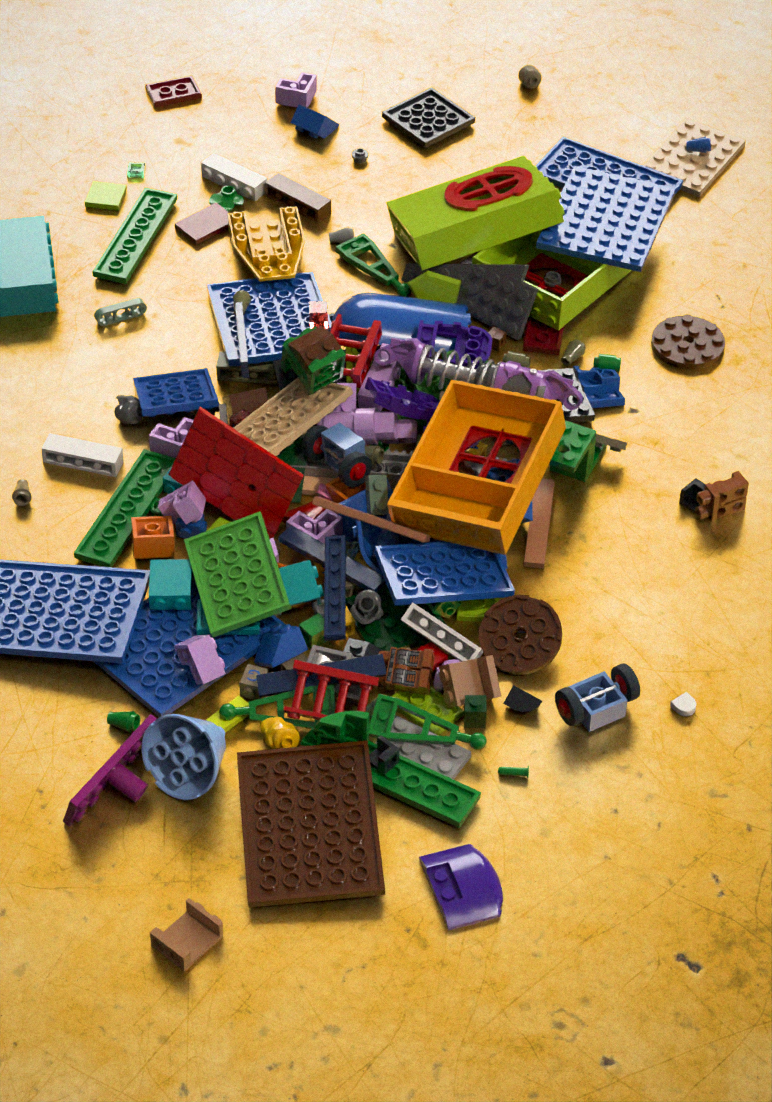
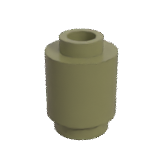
[502,351,531,368]

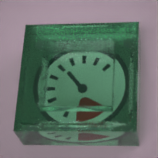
[127,162,146,178]

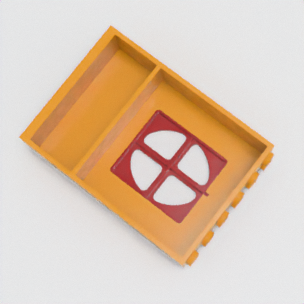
[387,380,566,555]

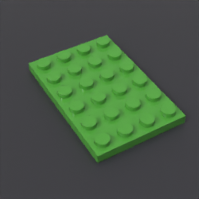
[184,512,291,637]

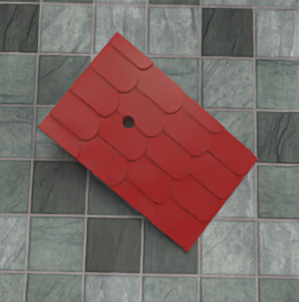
[168,407,304,538]

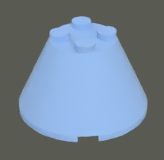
[142,714,226,800]

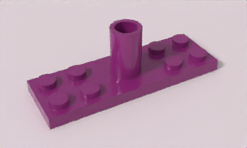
[63,714,157,827]

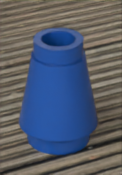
[686,136,711,153]

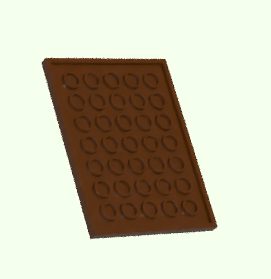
[237,740,385,908]

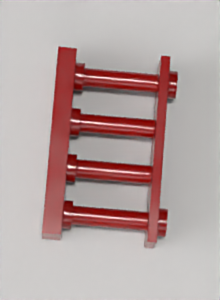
[330,314,382,388]
[284,660,379,720]

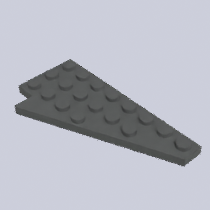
[401,263,538,340]

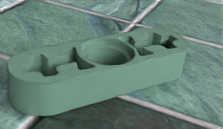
[94,298,147,326]

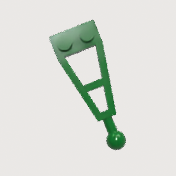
[335,233,411,297]
[219,685,335,729]
[369,694,487,750]

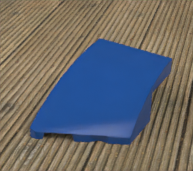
[573,366,625,408]

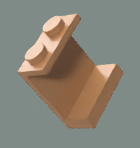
[439,655,502,708]
[150,898,223,972]

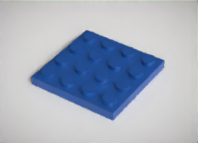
[133,368,219,417]

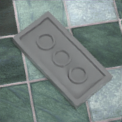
[375,716,471,780]

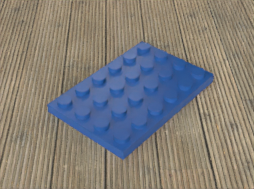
[374,542,515,605]

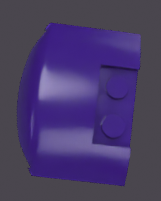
[419,844,503,931]

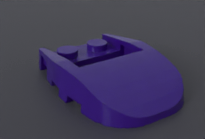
[417,320,492,369]
[364,377,440,420]

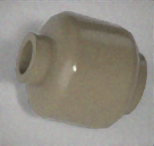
[518,65,542,89]

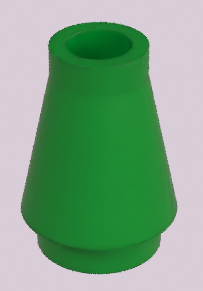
[107,711,141,733]

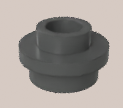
[352,148,369,163]
[544,271,562,287]

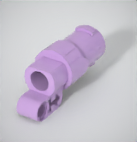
[318,408,417,445]

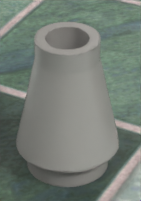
[329,226,355,243]

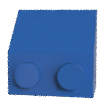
[290,105,339,139]
[254,623,308,668]

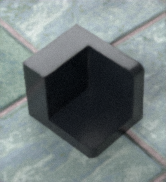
[679,478,705,513]
[369,735,400,775]

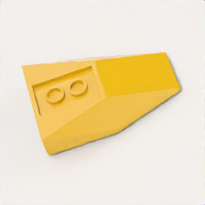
[227,207,305,281]

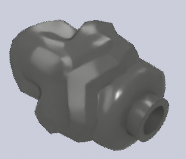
[114,395,142,424]
[350,590,383,624]

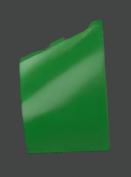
[301,711,370,746]

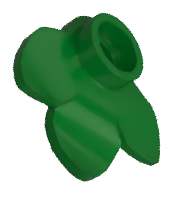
[209,185,244,212]

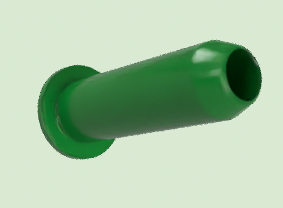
[498,765,529,779]

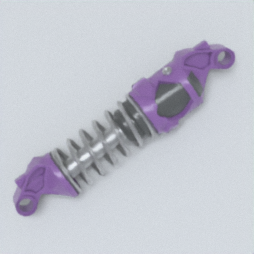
[374,338,583,410]

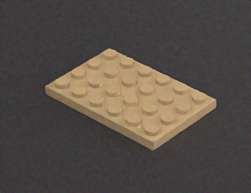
[643,118,746,197]
[234,377,353,456]

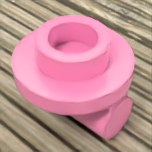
[316,483,334,502]

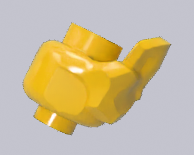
[260,717,300,749]

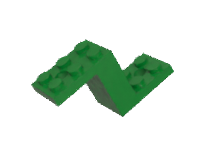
[281,327,346,395]
[549,420,607,482]

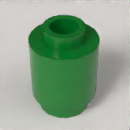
[593,353,621,372]

